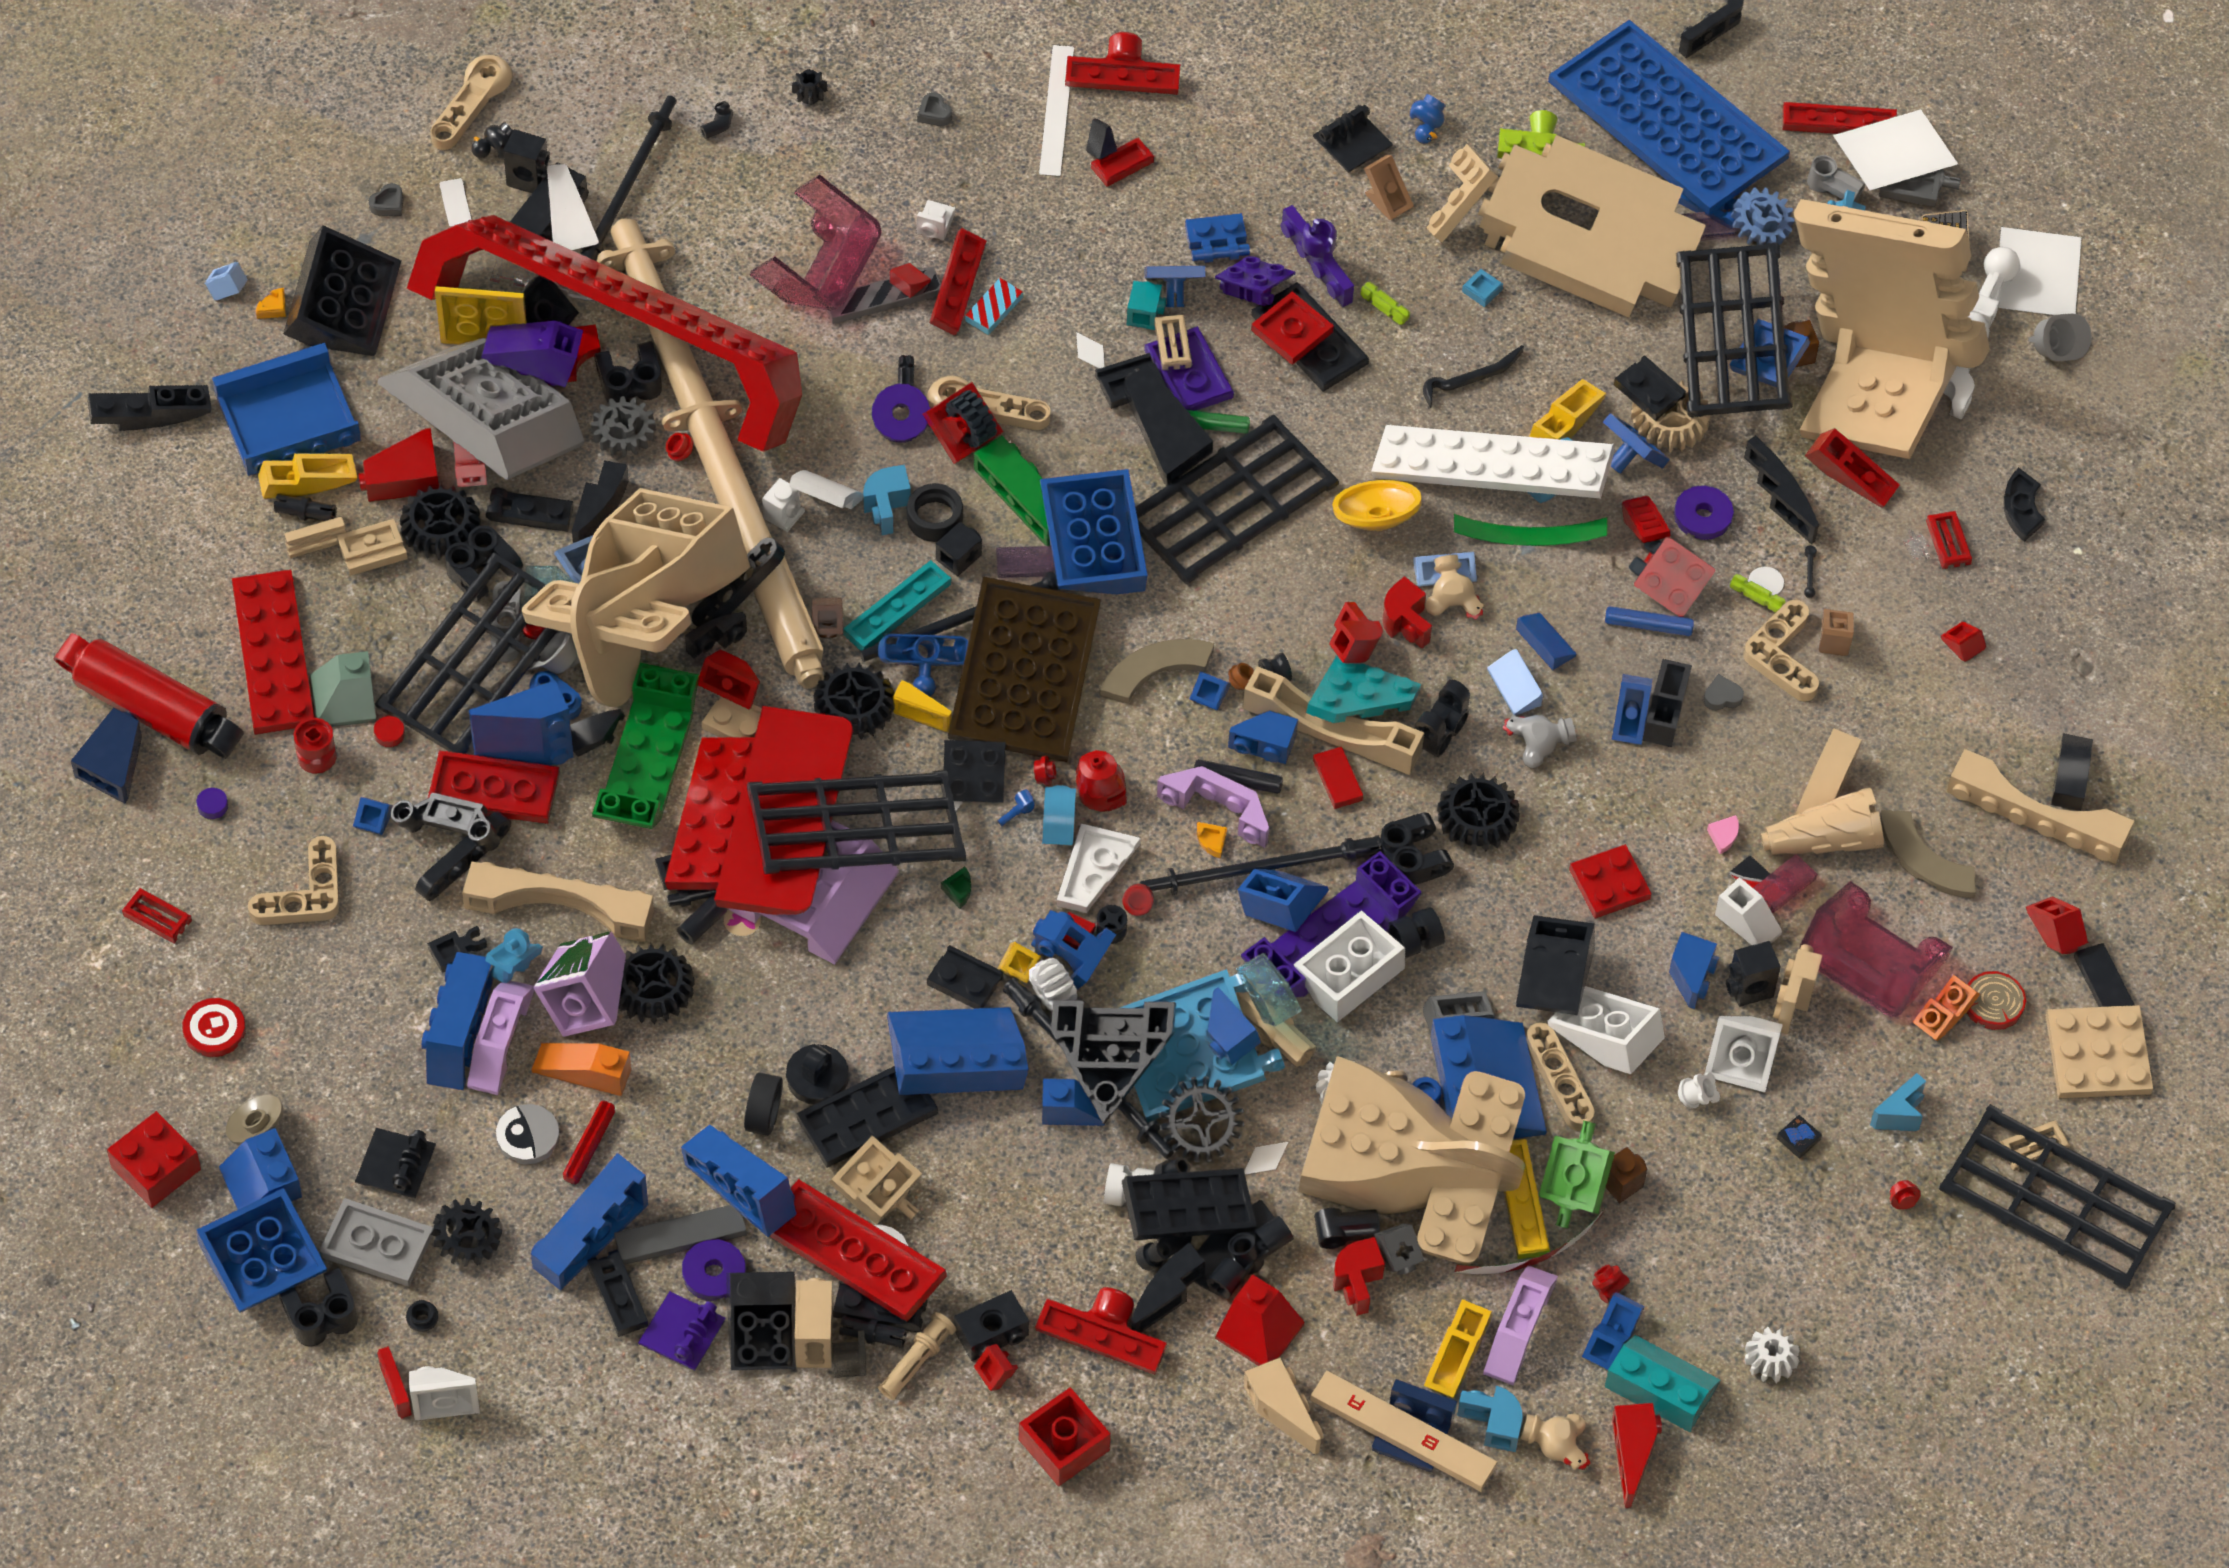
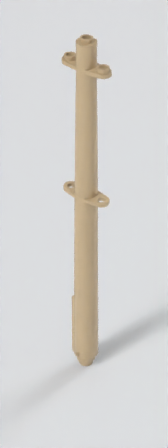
[597,218,824,689]

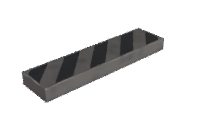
[823,267,941,324]

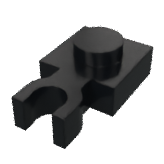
[427,926,487,973]

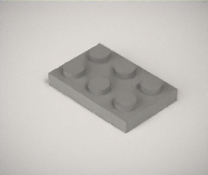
[319,1198,433,1287]

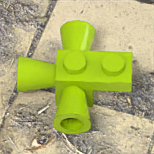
[1497,110,1585,194]

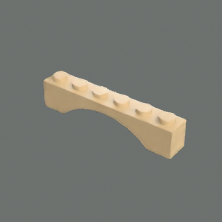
[1243,666,1424,775]
[1947,749,2134,864]
[462,862,654,942]

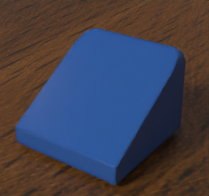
[1190,671,1231,711]
[353,797,394,835]

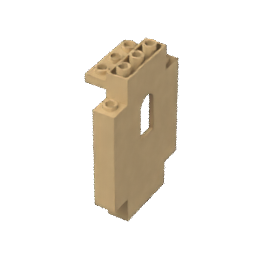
[1478,135,1706,318]

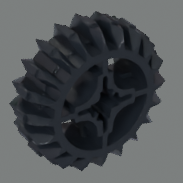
[400,483,481,560]
[813,662,895,740]
[1437,772,1520,852]
[618,942,695,1025]
[1159,1076,1244,1162]

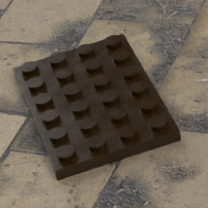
[948,576,1101,762]

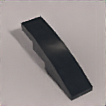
[1744,435,1819,544]

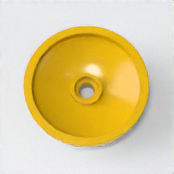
[1332,480,1422,531]

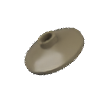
[226,1094,283,1145]

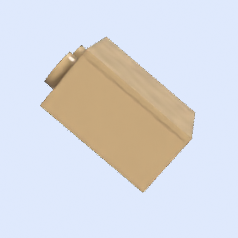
[795,1278,833,1368]

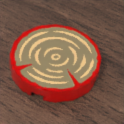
[1966,971,2026,1030]

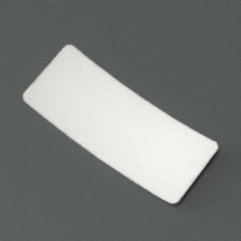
[440,178,471,226]

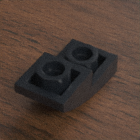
[685,612,747,659]

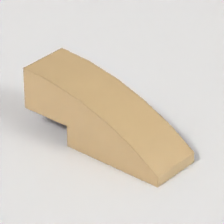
[1795,728,1862,815]

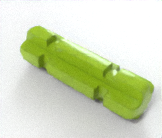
[1360,282,1410,325]
[1730,574,1786,613]

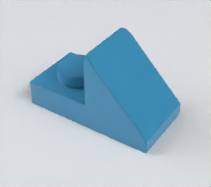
[1870,1073,1926,1131]

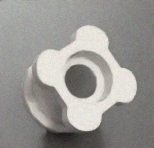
[1678,1072,1720,1109]

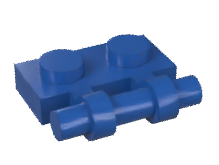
[1185,213,1250,263]

